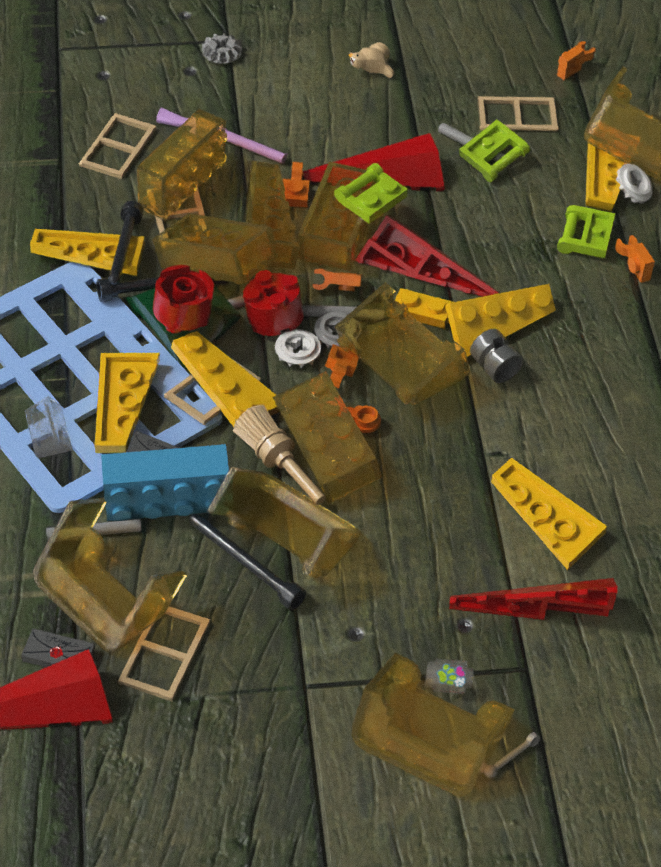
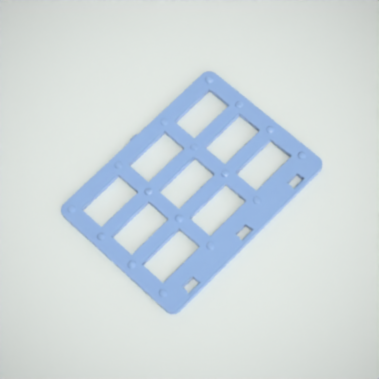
[0,262,223,513]

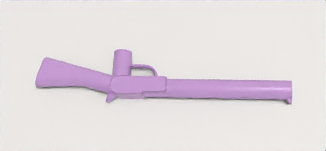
[157,108,288,164]

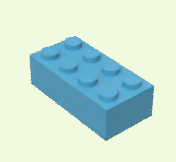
[101,444,230,521]

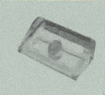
[24,396,72,458]

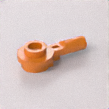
[324,402,381,433]

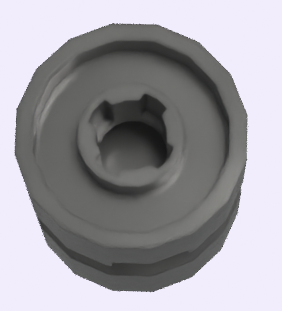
[470,329,524,383]

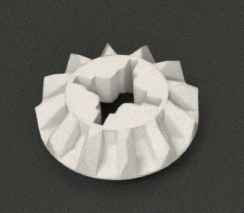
[616,164,652,204]
[275,329,321,368]

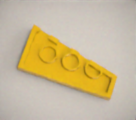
[585,126,641,212]
[30,229,145,276]
[445,284,556,360]
[171,331,286,427]
[95,353,160,453]
[491,458,607,570]

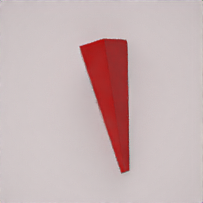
[303,133,444,192]
[355,215,500,297]
[449,578,617,620]
[0,649,113,730]

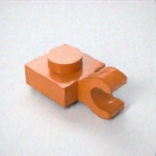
[557,41,596,80]
[281,162,310,208]
[615,235,655,283]
[313,268,363,291]
[325,344,360,389]

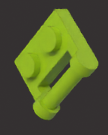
[459,119,530,182]
[334,163,408,224]
[557,205,615,258]

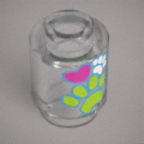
[425,658,473,694]

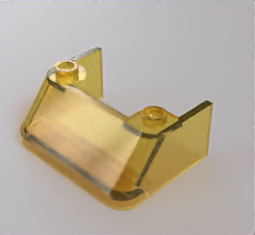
[584,67,661,181]
[207,467,362,578]
[33,498,187,651]

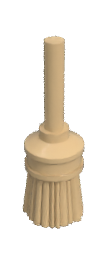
[233,405,326,505]

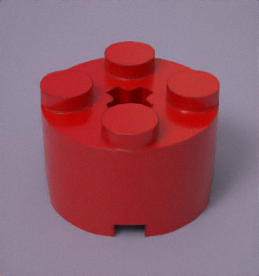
[153,265,214,333]
[243,270,304,336]

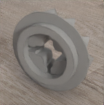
[202,33,242,64]
[314,312,360,349]

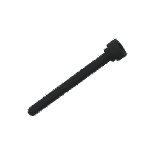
[109,201,144,285]
[96,270,230,302]
[189,514,307,611]

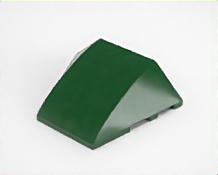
[123,285,240,370]

